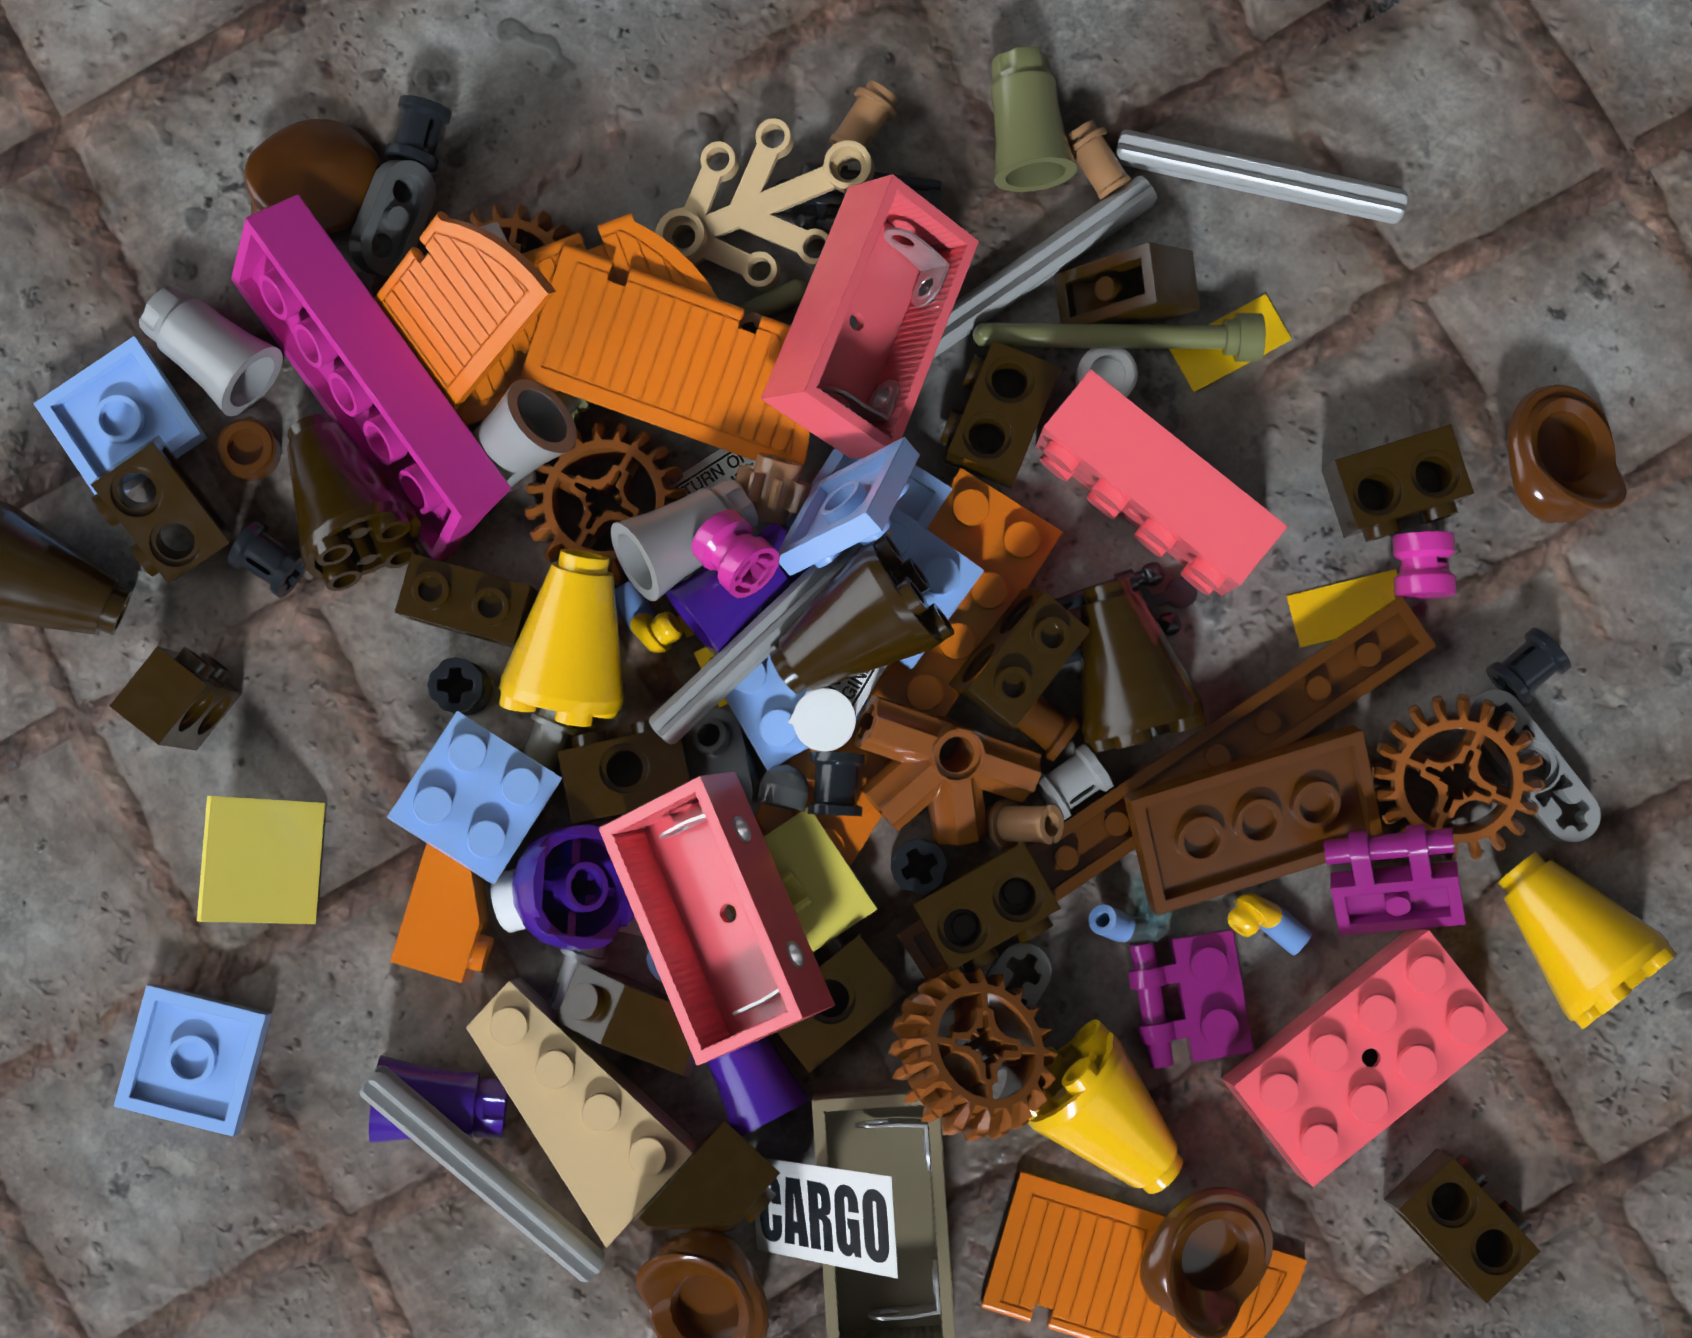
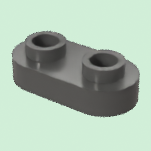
[349,160,436,276]
[685,708,761,816]

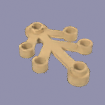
[655,118,874,291]

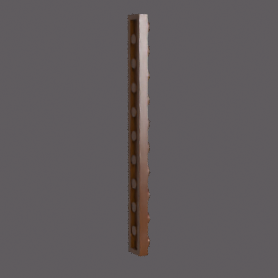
[896,596,1436,980]

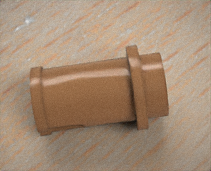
[829,81,898,149]
[1066,120,1132,201]
[985,799,1064,848]

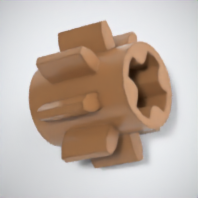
[735,453,812,525]

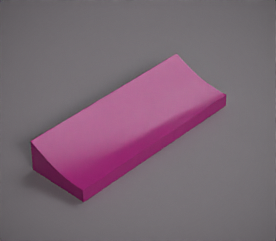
[231,194,512,561]

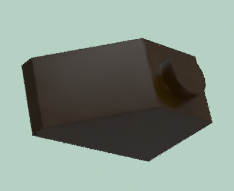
[1054,242,1200,324]
[555,963,695,1077]
[630,1121,780,1231]

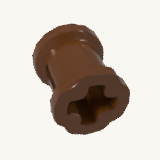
[1003,695,1082,762]

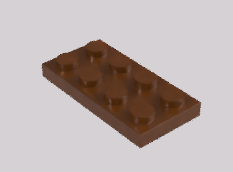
[1123,725,1383,915]

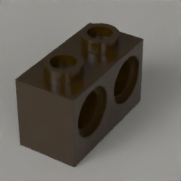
[940,340,1061,489]
[1321,424,1474,542]
[90,435,233,585]
[394,553,539,648]
[949,589,1091,728]
[110,646,242,751]
[912,842,1061,973]
[1384,1149,1541,1304]

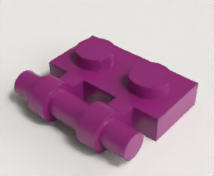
[1324,824,1466,935]
[1128,929,1254,1068]

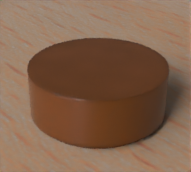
[216,418,281,481]

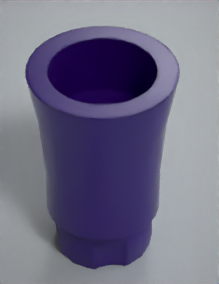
[666,522,809,656]
[706,1036,812,1136]
[369,1055,508,1143]

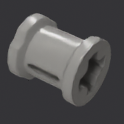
[1036,743,1113,821]

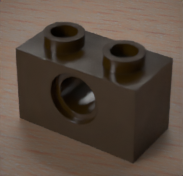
[557,720,691,825]
[777,932,906,1073]

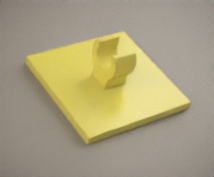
[197,796,325,924]
[727,807,877,952]

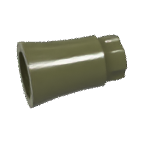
[990,46,1077,192]

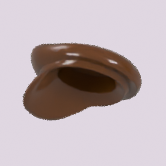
[244,119,382,235]
[1507,384,1627,523]
[1139,1187,1273,1338]
[636,1228,769,1338]

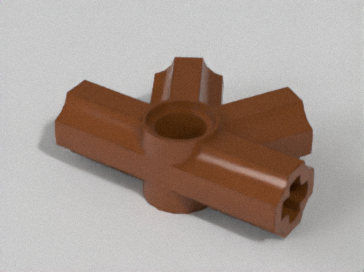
[854,694,1042,846]

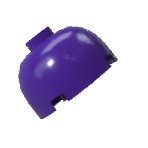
[511,824,634,951]

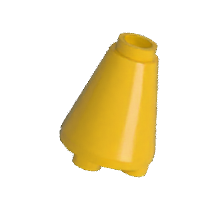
[499,549,624,727]
[1498,852,1678,1030]
[1028,1019,1183,1194]

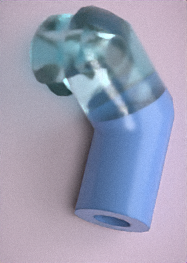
[1088,899,1172,942]

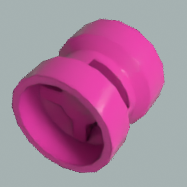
[691,509,780,598]
[1392,531,1457,599]

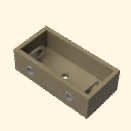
[812,1085,956,1338]

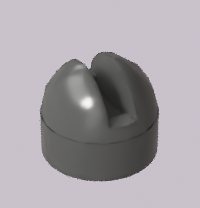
[756,765,809,812]

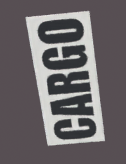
[755,1158,898,1279]

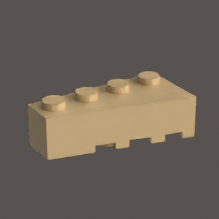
[466,977,698,1248]

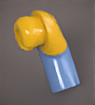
[615,581,683,653]
[1227,893,1313,956]

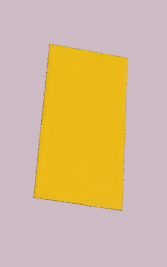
[1169,294,1292,393]
[1286,569,1398,648]

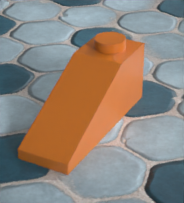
[390,843,494,983]

